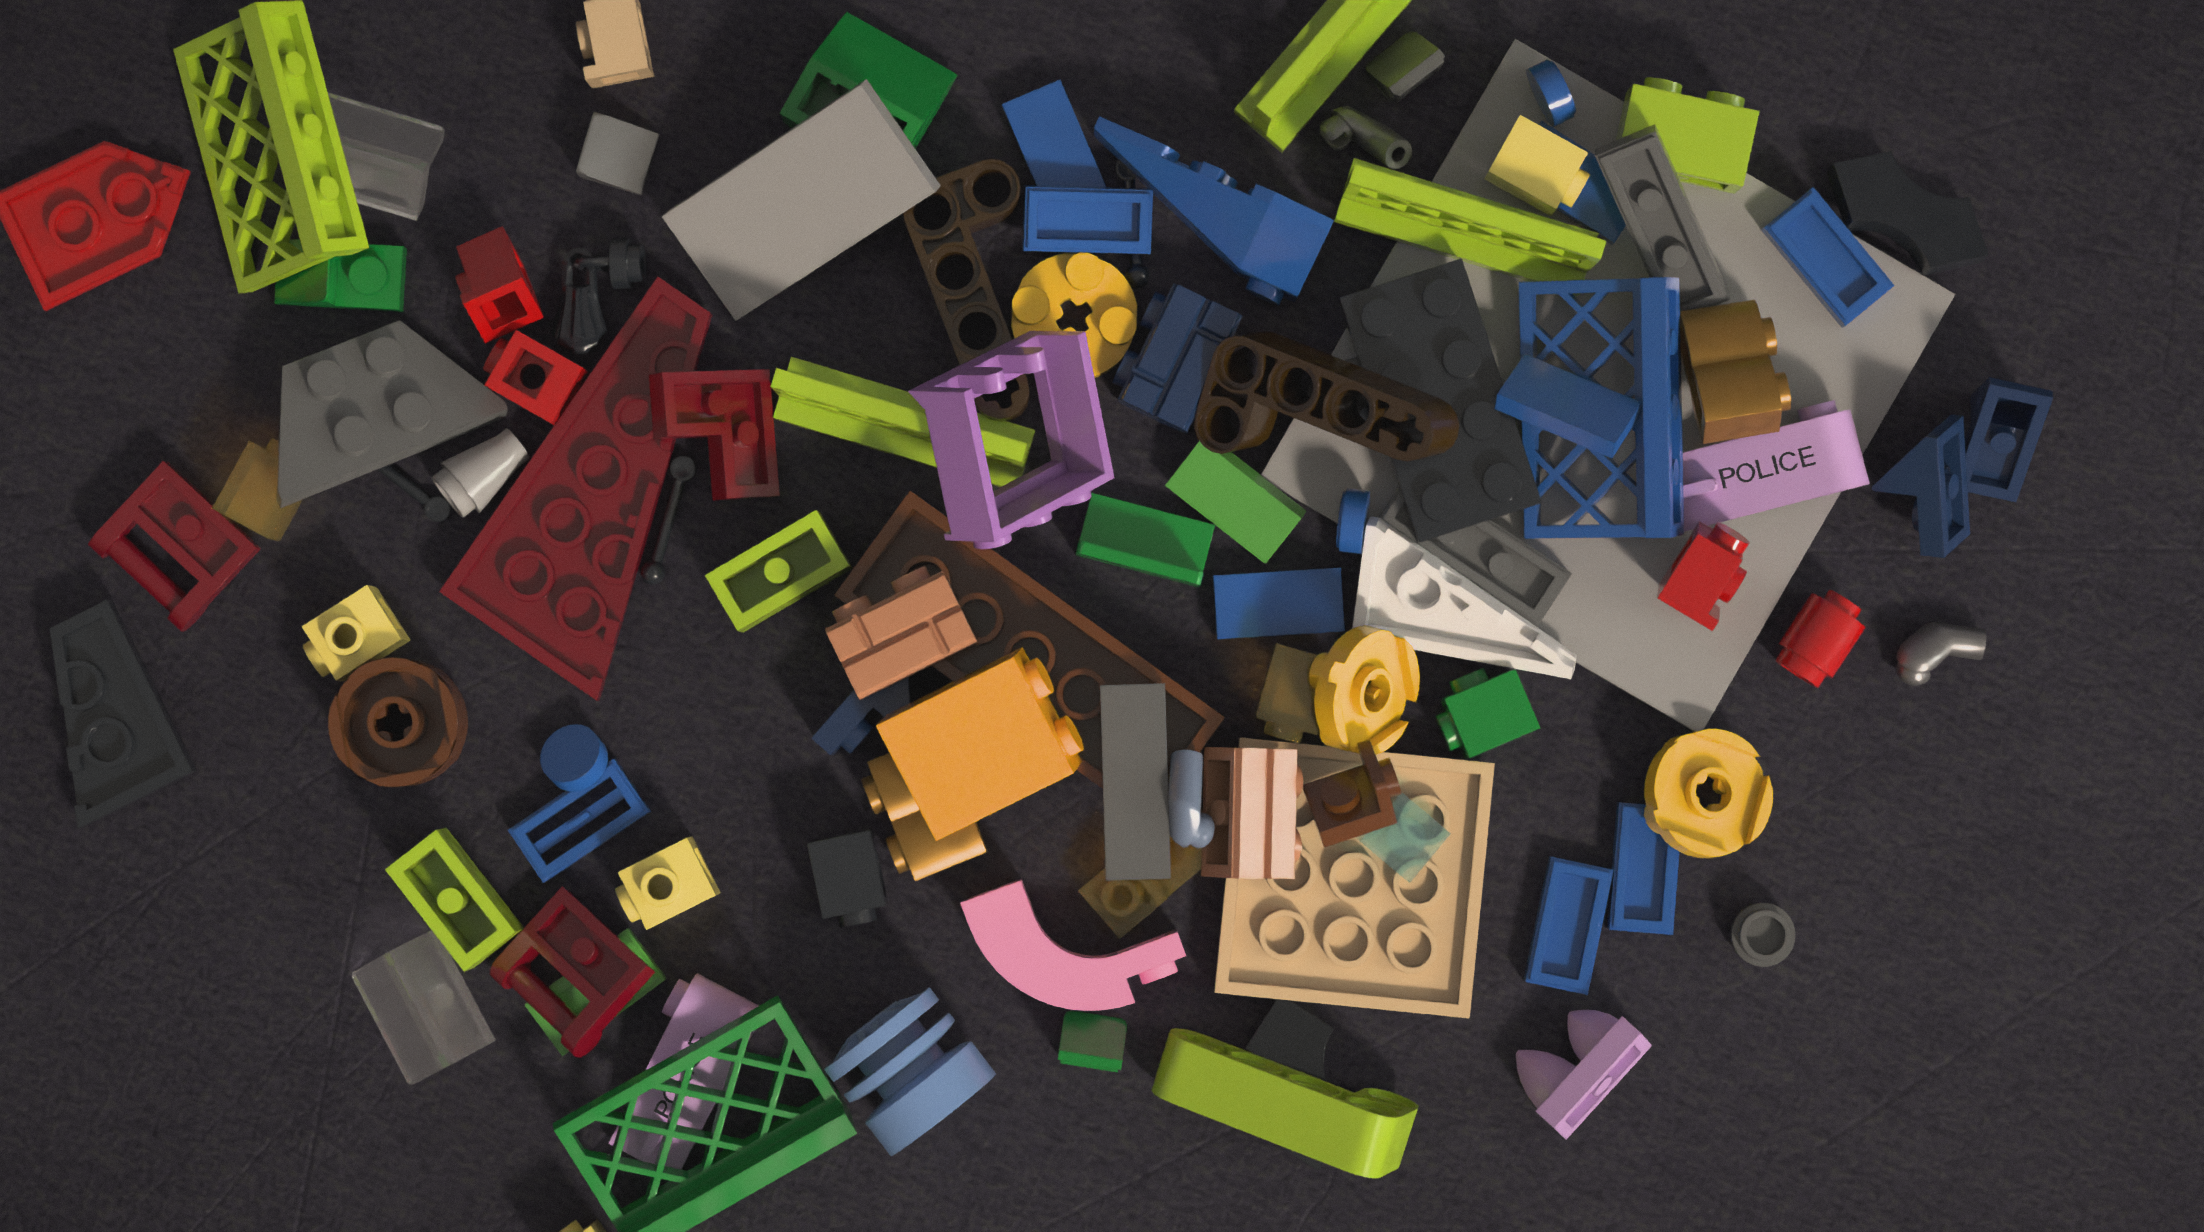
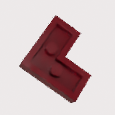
[648,369,780,501]

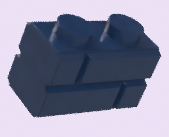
[1112,283,1243,435]

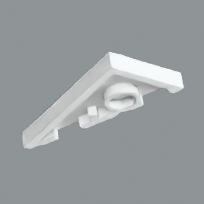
[1352,516,1577,679]

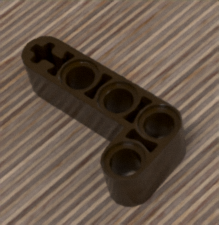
[903,159,1030,422]
[1194,331,1459,462]

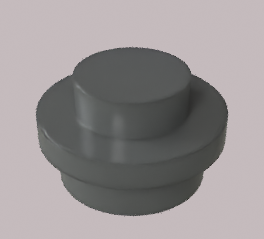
[1730,903,1796,967]

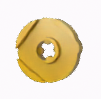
[1011,252,1137,378]
[1309,625,1420,755]
[1644,729,1773,858]

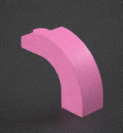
[960,878,1186,1011]

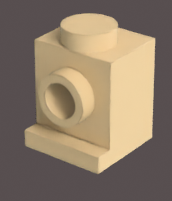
[576,0,654,89]

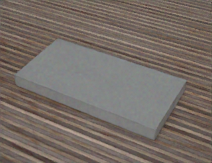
[662,79,941,321]

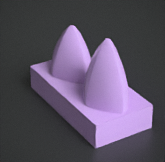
[1516,1010,1652,1140]

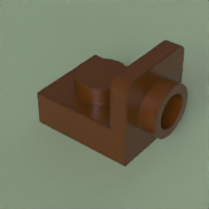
[1303,739,1402,848]

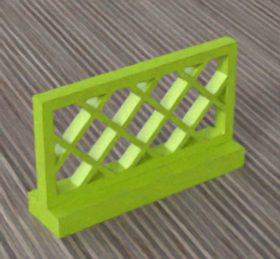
[173,0,369,293]
[1234,0,1412,153]
[1334,158,1606,297]
[771,357,1036,487]

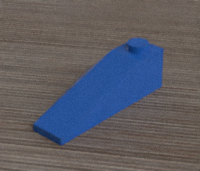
[1094,117,1334,306]

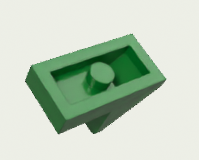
[274,239,407,312]

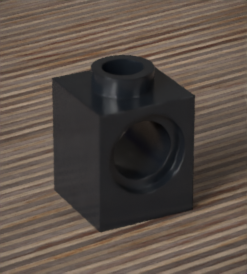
[807,829,888,928]

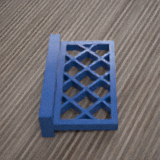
[1519,277,1684,539]

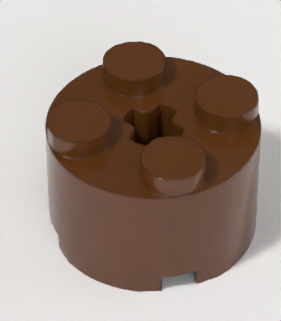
[328,658,468,787]

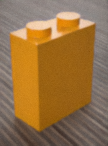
[876,647,1084,841]

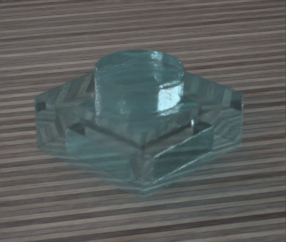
[1359,792,1451,883]

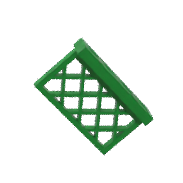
[553,995,857,1232]

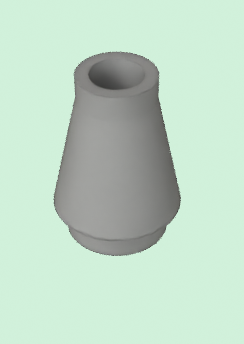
[431,428,530,518]

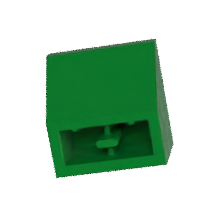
[779,12,957,149]

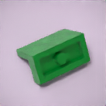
[1076,493,1215,587]

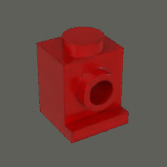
[455,226,544,343]
[483,330,590,425]
[1657,521,1750,632]

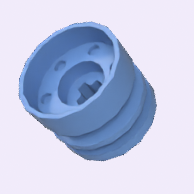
[824,987,996,1156]

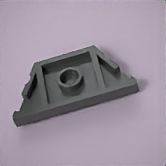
[276,320,508,508]

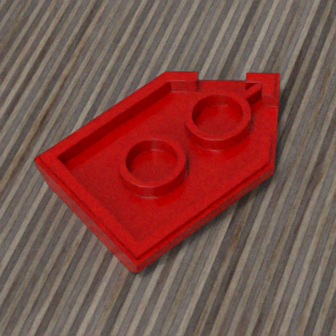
[0,141,191,311]

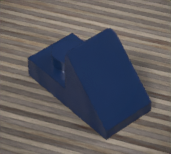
[1965,377,2053,502]
[1872,414,1970,558]
[811,676,912,755]

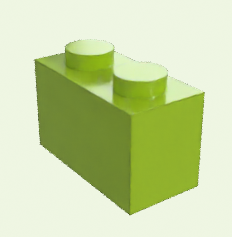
[1616,77,1759,194]
[705,510,853,633]
[385,828,524,972]

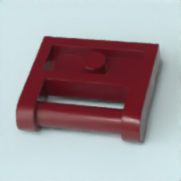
[88,461,261,632]
[490,886,655,1058]

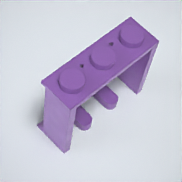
[908,331,1114,549]

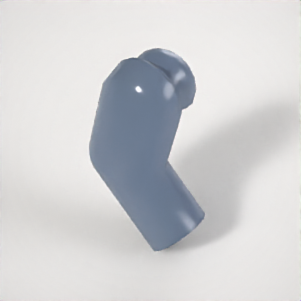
[1168,750,1215,848]

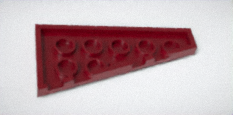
[439,277,712,701]

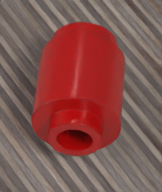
[1775,589,1866,688]

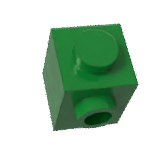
[1435,668,1540,758]

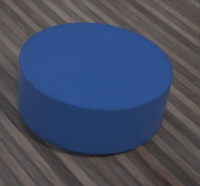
[1526,59,1576,127]
[1336,488,1370,554]
[540,724,608,792]

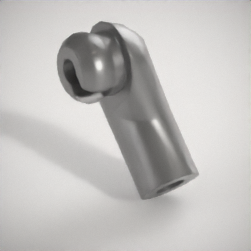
[1320,106,1412,169]
[1896,622,1987,686]

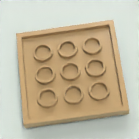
[1214,738,1495,1018]

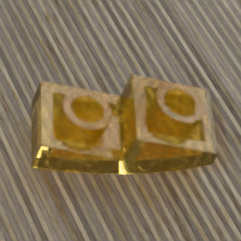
[1078,837,1202,939]

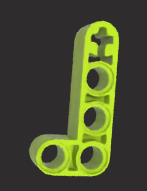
[1151,1028,1419,1178]

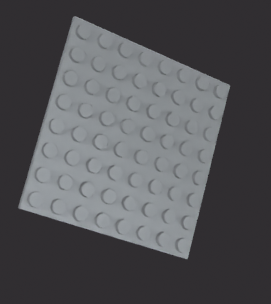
[1261,39,1955,732]

